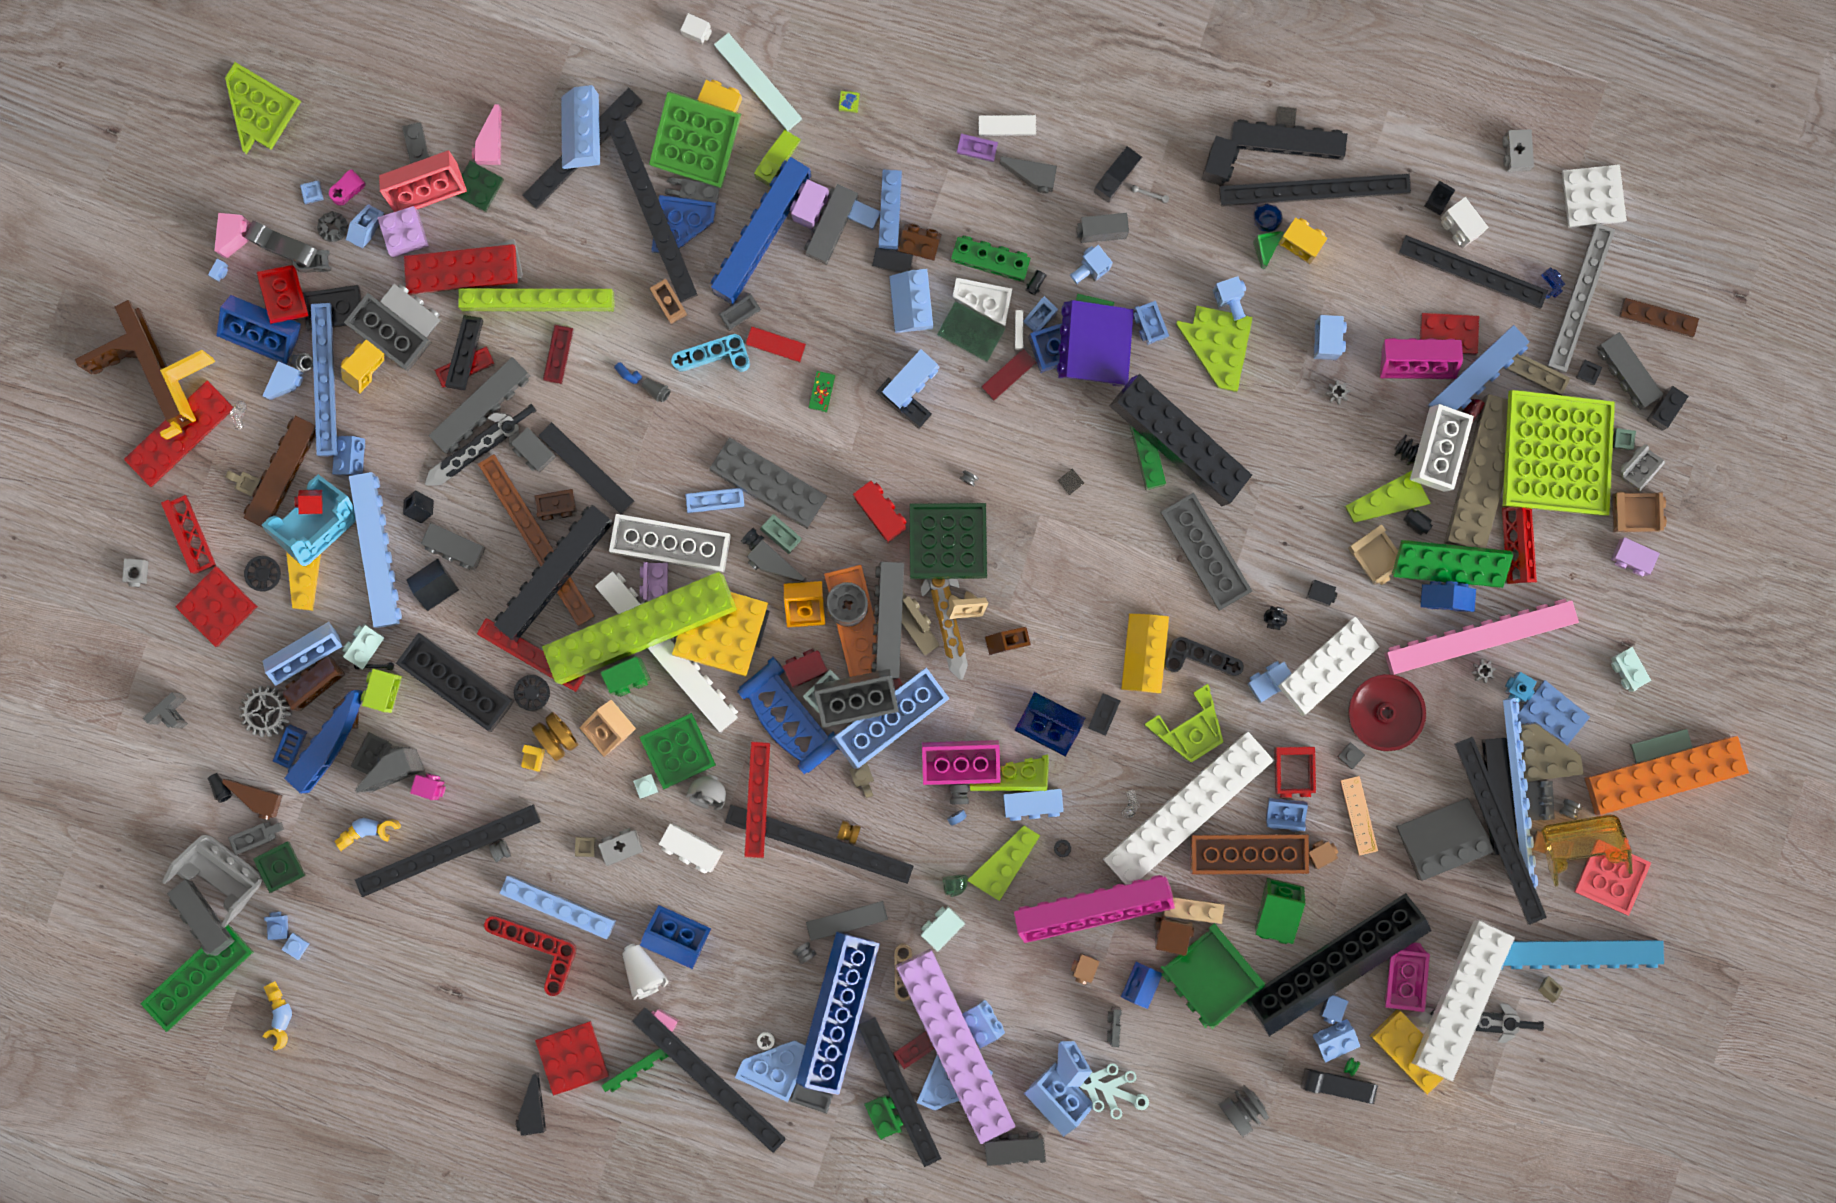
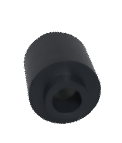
[1403,508,1433,535]

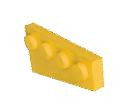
[286,552,321,611]

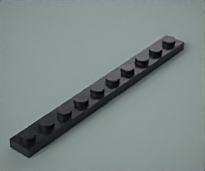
[608,120,698,303]
[1219,174,1411,206]
[1454,736,1547,925]
[355,804,541,897]
[725,804,914,884]
[632,1007,786,1153]

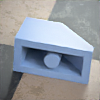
[346,204,385,248]
[263,361,303,400]
[1057,1041,1092,1087]

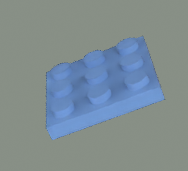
[1517,680,1590,745]

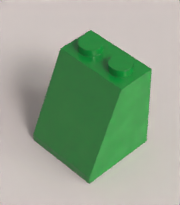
[1255,878,1306,944]

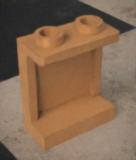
[1612,492,1667,532]

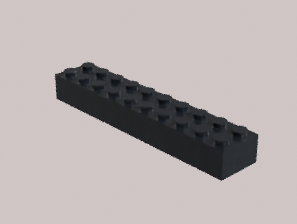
[1246,893,1432,1036]

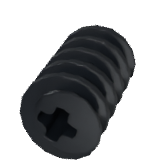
[1394,434,1420,467]

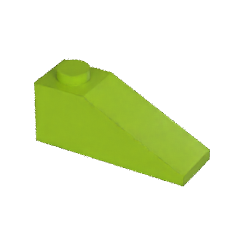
[754,130,801,187]

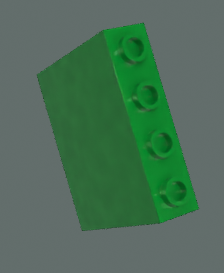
[1161,923,1266,1030]

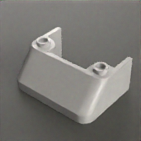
[162,835,263,928]

